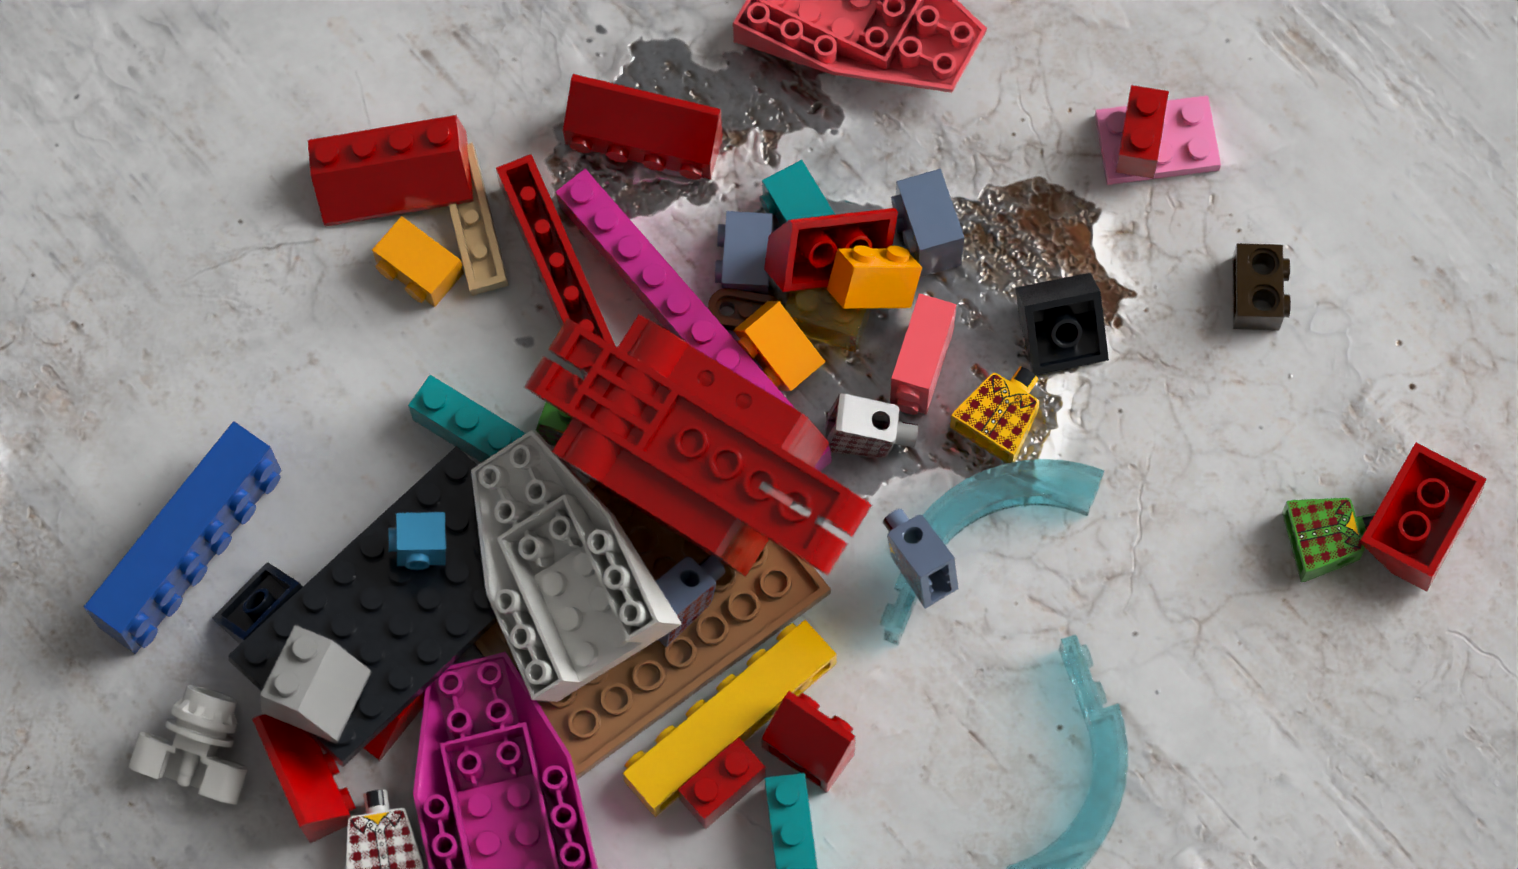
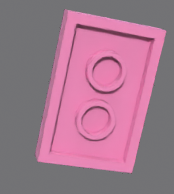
[1095,95,1221,185]

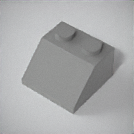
[260,625,371,743]

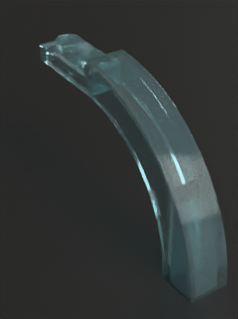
[880,459,1105,645]
[1006,635,1128,869]

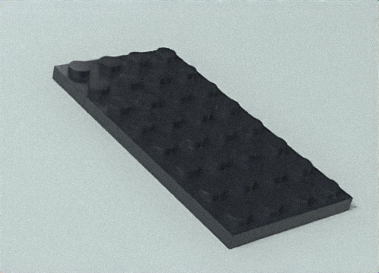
[228,446,498,767]

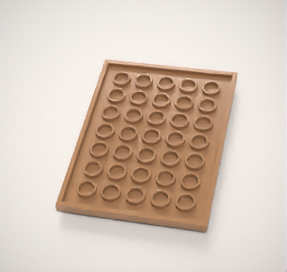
[473,481,831,780]

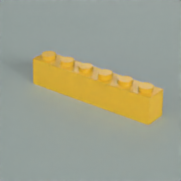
[622,620,837,817]

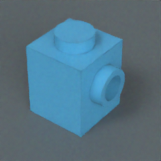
[388,512,446,570]

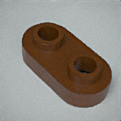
[708,288,782,331]

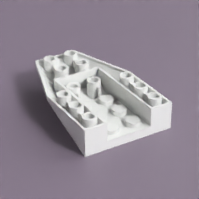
[471,430,682,702]

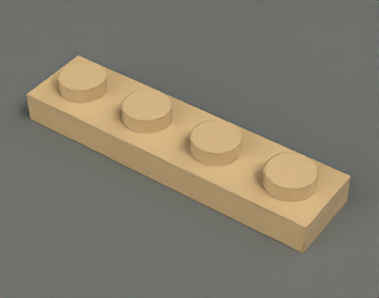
[449,143,509,296]

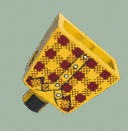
[950,367,1040,467]

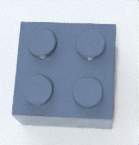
[891,168,964,277]

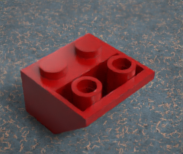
[761,691,856,792]

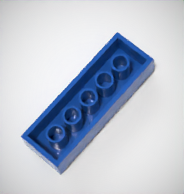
[84,421,282,654]

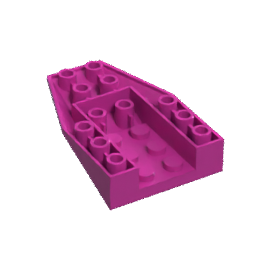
[413,652,599,869]

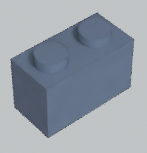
[715,211,773,295]

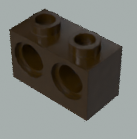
[1232,243,1291,330]

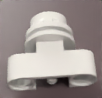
[128,685,248,804]

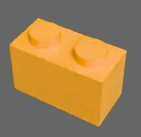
[372,216,464,307]
[827,245,922,309]
[733,301,825,391]

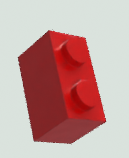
[1116,85,1169,179]
[678,737,766,829]

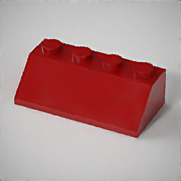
[563,74,723,180]
[308,115,474,227]

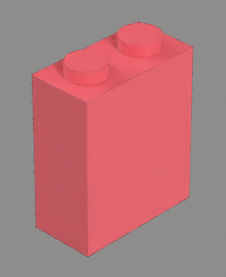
[890,293,957,415]

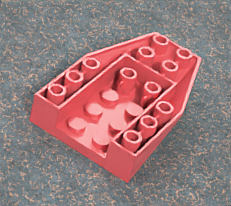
[733,0,987,93]

